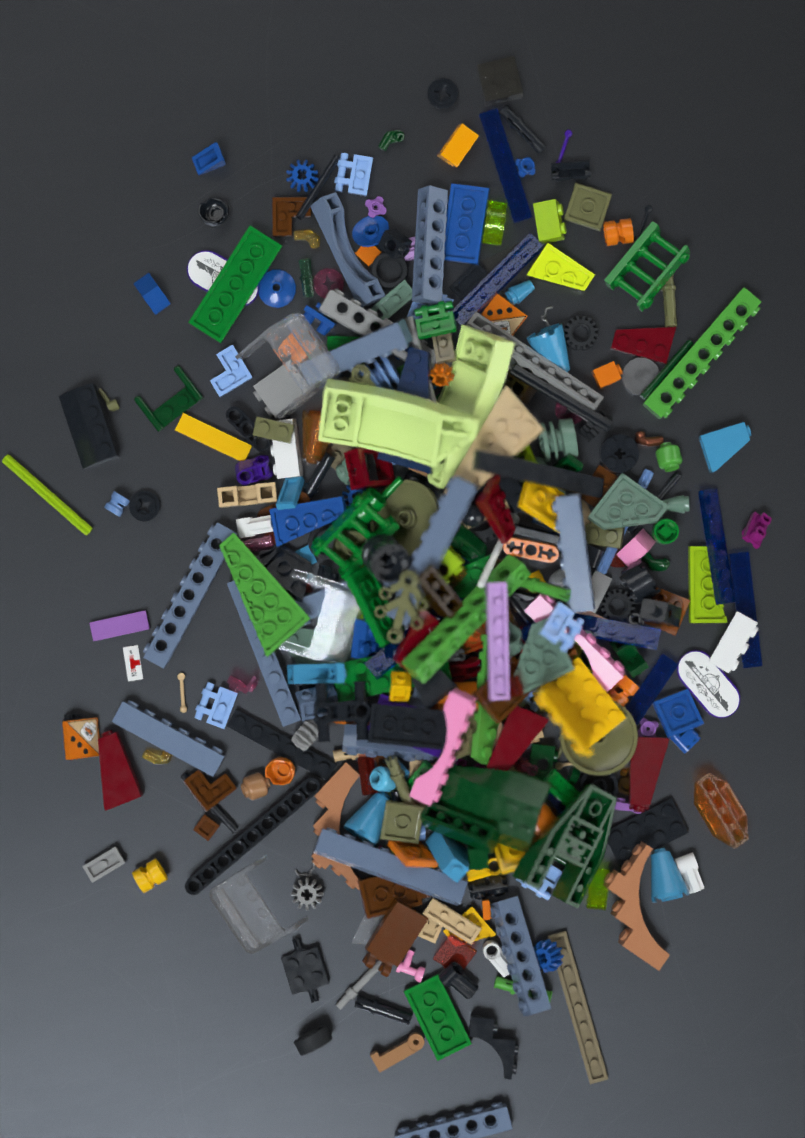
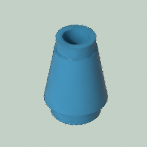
[505,280,535,305]

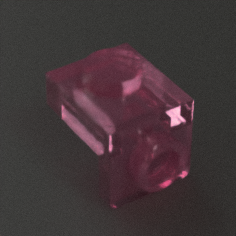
[227,675,258,694]

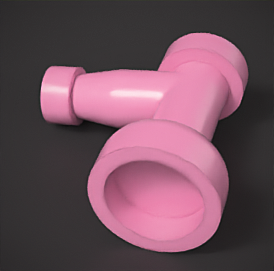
[396,950,426,983]

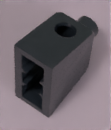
[639,599,682,628]
[412,669,458,709]

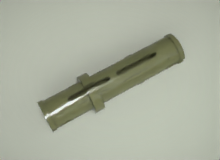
[661,270,678,327]
[385,755,416,804]

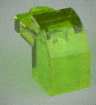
[482,200,507,246]
[586,868,609,910]

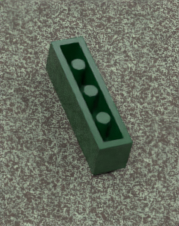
[420,803,500,854]

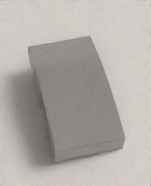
[591,570,612,613]

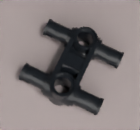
[313,681,371,742]

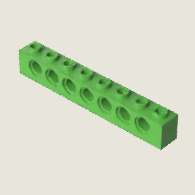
[642,287,761,419]
[402,554,531,684]

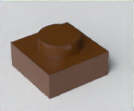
[193,814,220,841]

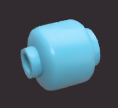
[370,766,396,792]

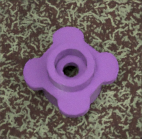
[365,196,387,218]
[637,718,658,738]

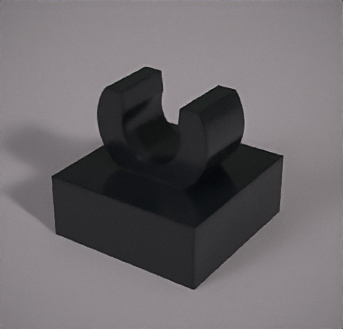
[315,565,339,586]

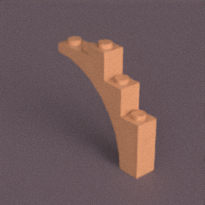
[311,761,361,890]
[603,841,670,971]

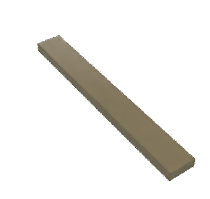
[547,930,608,1084]

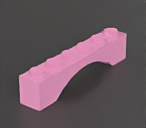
[524,593,626,692]
[409,688,477,806]

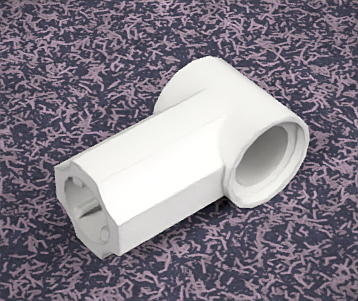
[236,515,274,539]
[674,852,704,894]
[482,940,509,977]

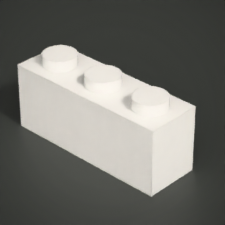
[270,419,304,479]
[708,612,759,673]

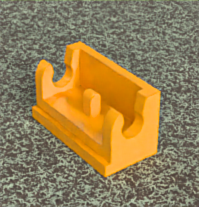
[437,123,479,167]

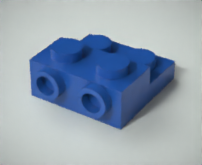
[351,616,382,658]

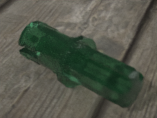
[299,259,314,298]

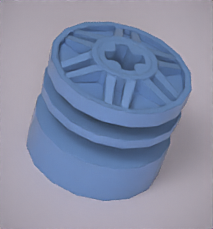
[359,355,400,390]

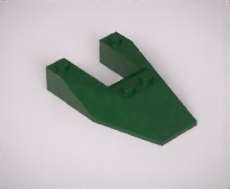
[512,784,617,908]

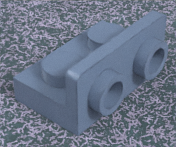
[295,683,338,722]

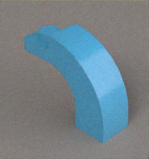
[287,663,346,684]

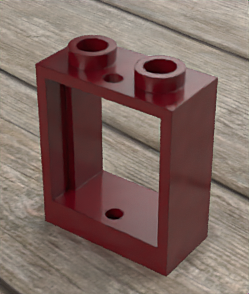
[344,448,395,490]

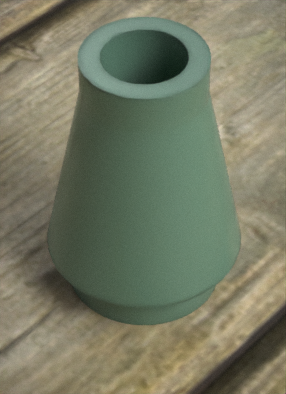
[662,495,690,514]

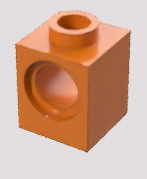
[592,361,623,389]

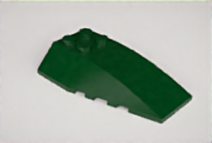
[435,764,551,853]

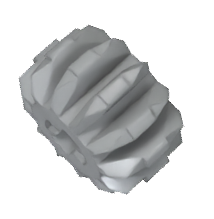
[292,719,318,751]
[291,877,324,911]

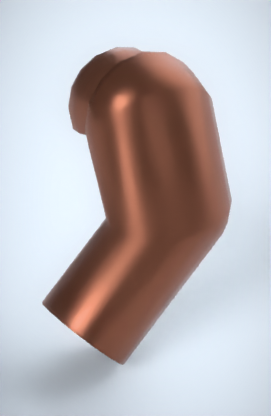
[635,431,664,447]

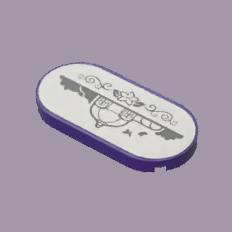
[187,250,259,306]
[677,650,740,718]

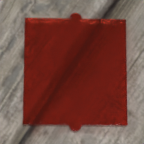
[433,934,477,970]

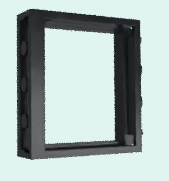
[506,523,590,609]

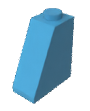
[698,422,752,473]
[425,831,470,882]

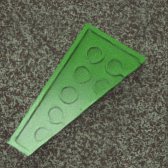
[219,533,310,658]
[471,634,517,765]

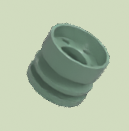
[538,418,578,462]

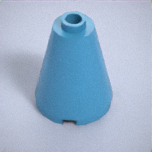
[526,323,570,372]
[344,792,391,847]
[651,848,690,903]

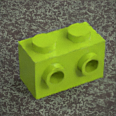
[533,199,567,244]

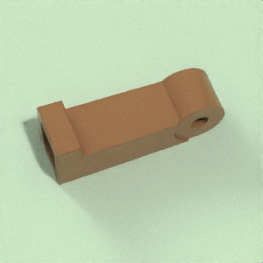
[370,1032,424,1073]

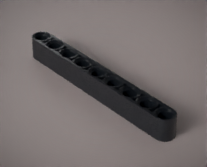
[185,777,321,895]

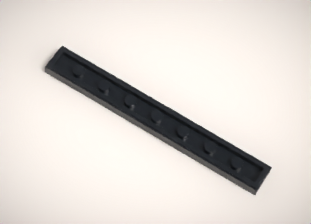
[472,450,604,498]

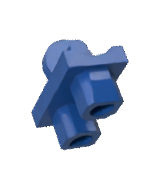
[301,302,337,336]

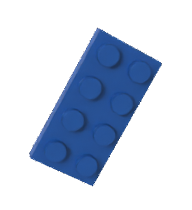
[444,183,490,265]

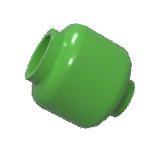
[655,442,683,472]

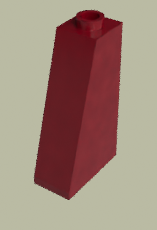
[486,706,549,771]
[98,730,143,811]
[629,737,669,812]

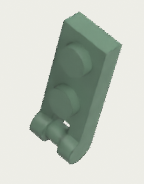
[370,280,412,329]

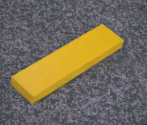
[175,413,252,461]

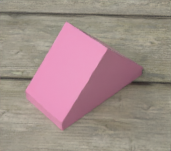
[616,529,656,567]

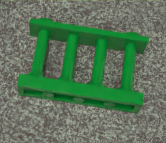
[604,221,690,312]
[311,492,400,581]

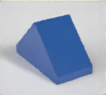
[192,142,226,175]
[133,273,171,315]

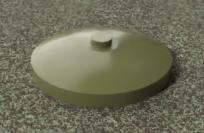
[370,480,440,557]
[560,701,638,775]

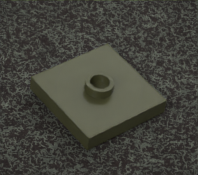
[564,183,612,232]
[380,800,424,844]

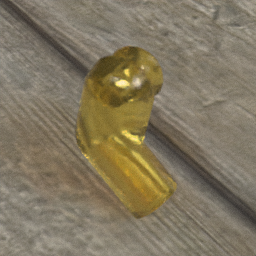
[294,230,320,248]
[142,750,172,765]

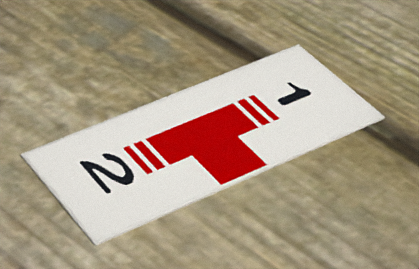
[123,645,143,681]

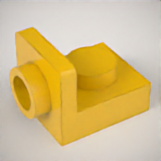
[389,671,411,702]

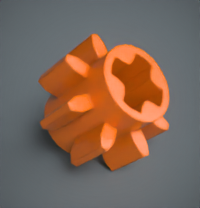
[430,363,455,387]

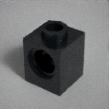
[377,229,412,259]

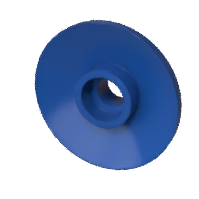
[352,216,390,247]
[258,270,296,308]

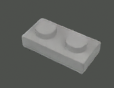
[82,846,126,883]

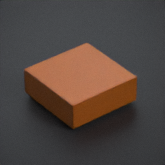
[355,246,382,267]
[482,898,491,920]

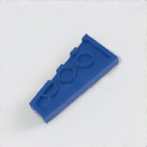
[269,496,346,547]

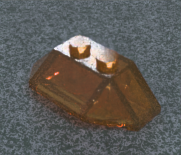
[694,773,749,849]

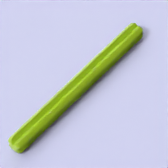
[2,454,93,535]

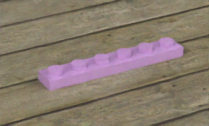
[486,582,510,701]

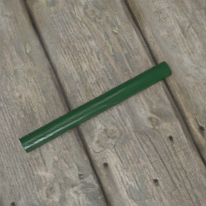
[640,340,694,400]

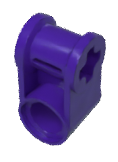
[235,455,273,485]

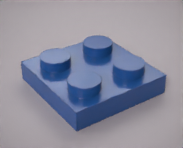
[652,689,704,739]

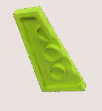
[688,546,728,623]

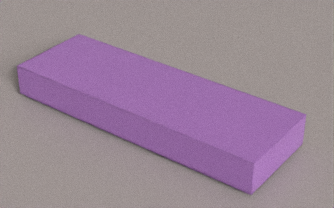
[89,610,150,641]

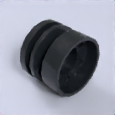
[361,534,410,583]

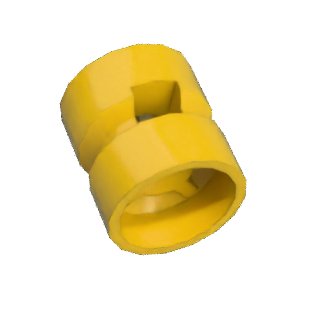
[132,858,168,893]

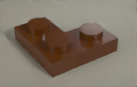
[272,197,311,237]
[183,769,237,812]

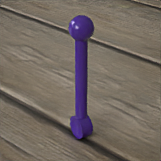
[555,130,572,163]

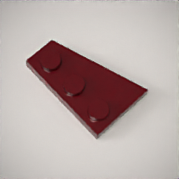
[610,327,676,364]
[476,475,516,544]
[393,605,440,672]

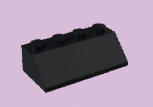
[59,383,119,469]

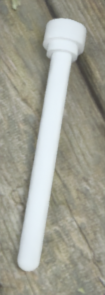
[477,513,520,588]

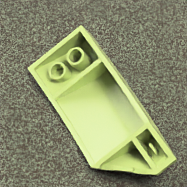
[427,325,514,489]
[318,379,479,468]

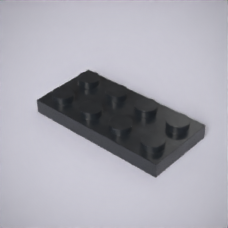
[368,704,447,750]
[607,798,689,867]

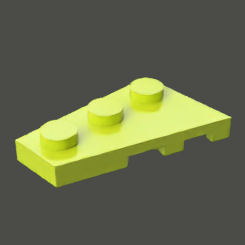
[526,243,595,291]

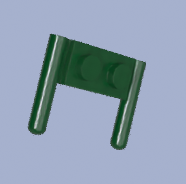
[134,366,204,432]

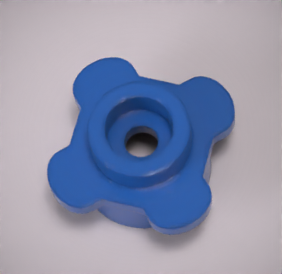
[515,157,536,177]

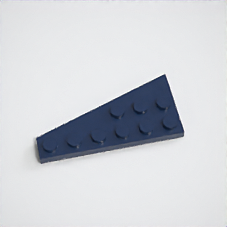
[377,347,433,475]

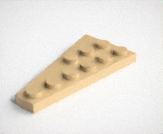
[444,386,544,495]

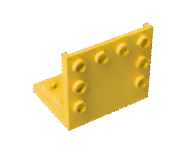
[532,657,626,757]

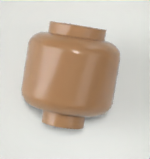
[240,772,270,801]

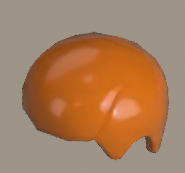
[265,757,295,785]

